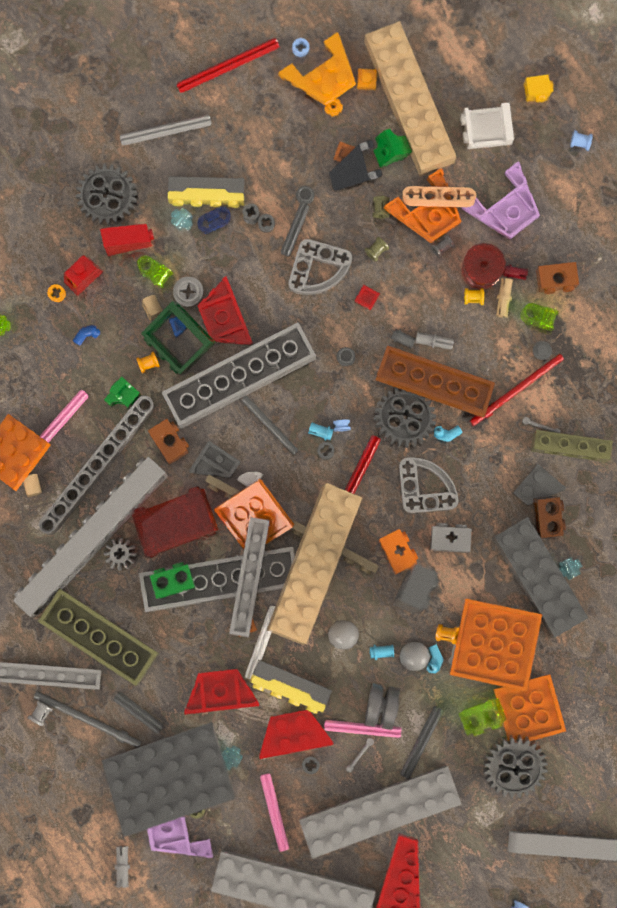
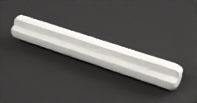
[245,605,275,679]

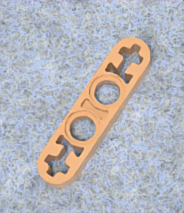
[402,186,476,207]

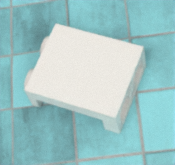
[460,103,514,149]

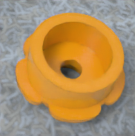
[324,98,343,116]

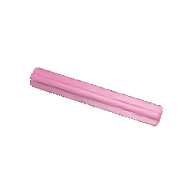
[40,390,89,443]
[324,720,401,738]
[260,773,289,851]

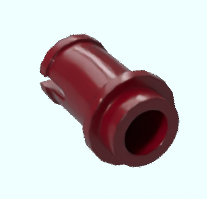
[503,264,528,281]

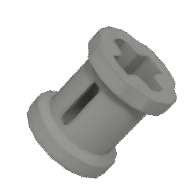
[28,701,53,726]

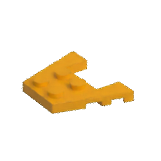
[278,32,356,106]

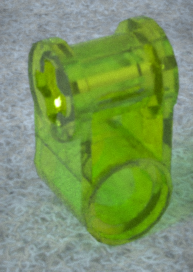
[137,256,174,289]
[520,303,559,331]

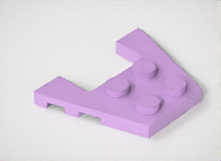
[461,162,540,240]
[147,817,213,858]

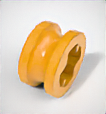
[47,284,66,302]

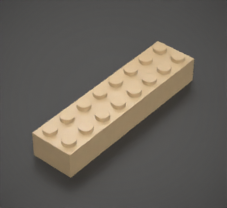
[364,21,456,176]
[267,483,362,645]

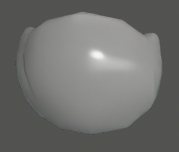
[328,620,359,649]
[399,642,431,671]

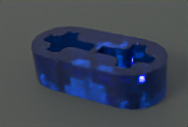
[197,206,231,234]

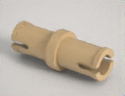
[496,278,513,318]

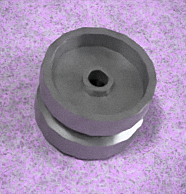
[364,683,400,731]

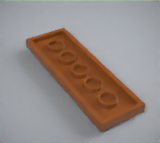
[375,345,495,418]

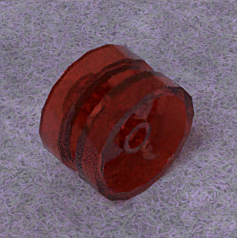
[461,243,506,290]

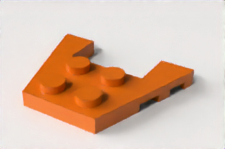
[384,168,462,243]

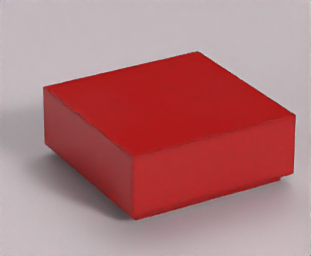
[354,285,380,311]

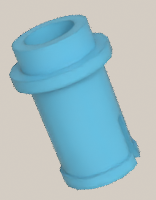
[308,422,334,441]
[369,645,394,660]

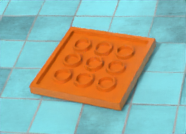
[450,599,542,692]

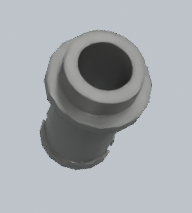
[391,329,416,349]

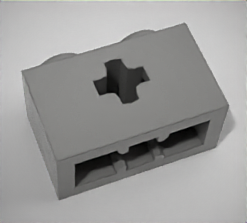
[430,523,472,553]

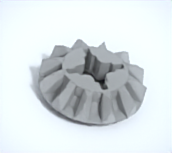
[173,277,203,307]

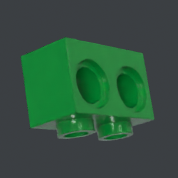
[150,562,195,599]

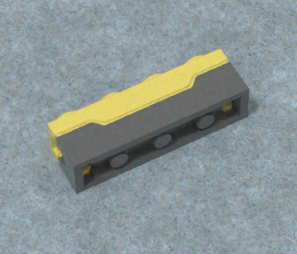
[168,176,245,208]
[250,660,332,714]

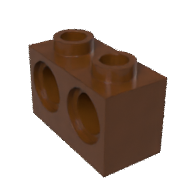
[533,496,566,538]

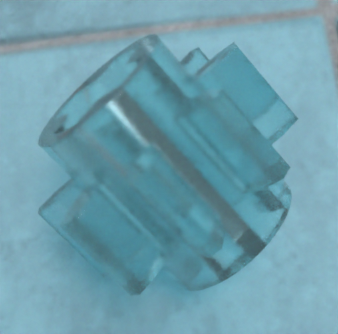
[170,208,193,231]
[559,557,583,580]
[222,745,243,770]

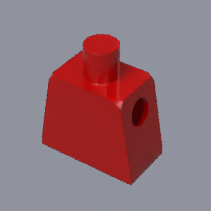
[64,255,103,296]

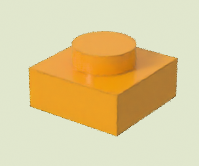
[357,69,377,90]

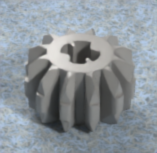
[104,538,137,571]

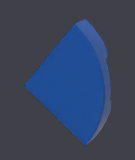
[169,317,187,337]

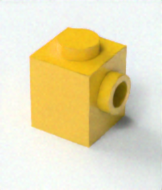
[524,75,553,102]

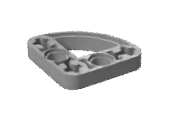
[289,239,352,295]
[399,457,458,514]

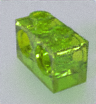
[458,698,507,736]

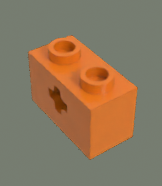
[378,529,418,575]

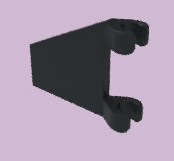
[329,140,382,191]

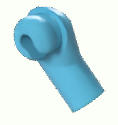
[434,425,463,442]
[427,644,444,674]

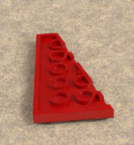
[376,833,420,908]

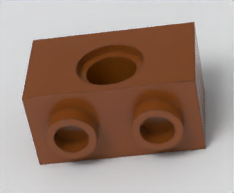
[536,262,579,294]
[148,419,189,465]

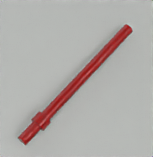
[469,353,564,426]

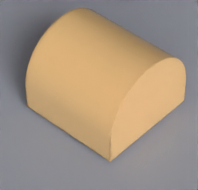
[142,295,163,320]
[23,474,42,498]

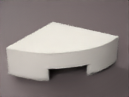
[237,472,263,487]

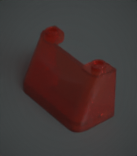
[132,486,220,559]

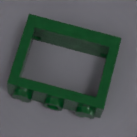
[141,301,216,375]

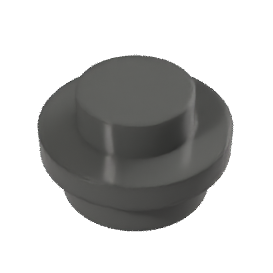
[296,186,315,205]
[533,341,552,360]
[337,347,356,366]

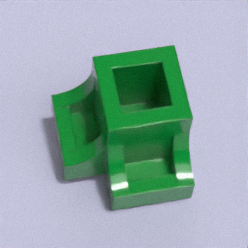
[373,129,412,168]
[104,376,142,409]

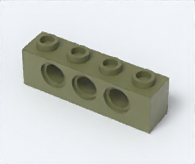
[531,430,613,462]

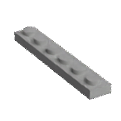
[229,517,269,637]
[0,662,102,690]

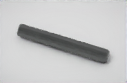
[400,706,443,779]

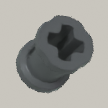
[242,203,260,225]
[430,234,455,258]

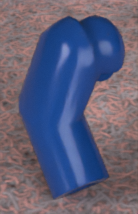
[72,325,100,346]

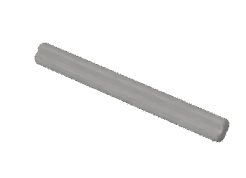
[120,115,211,145]

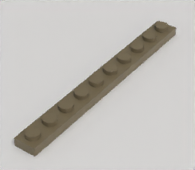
[205,475,379,575]

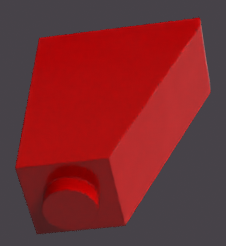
[100,224,154,256]

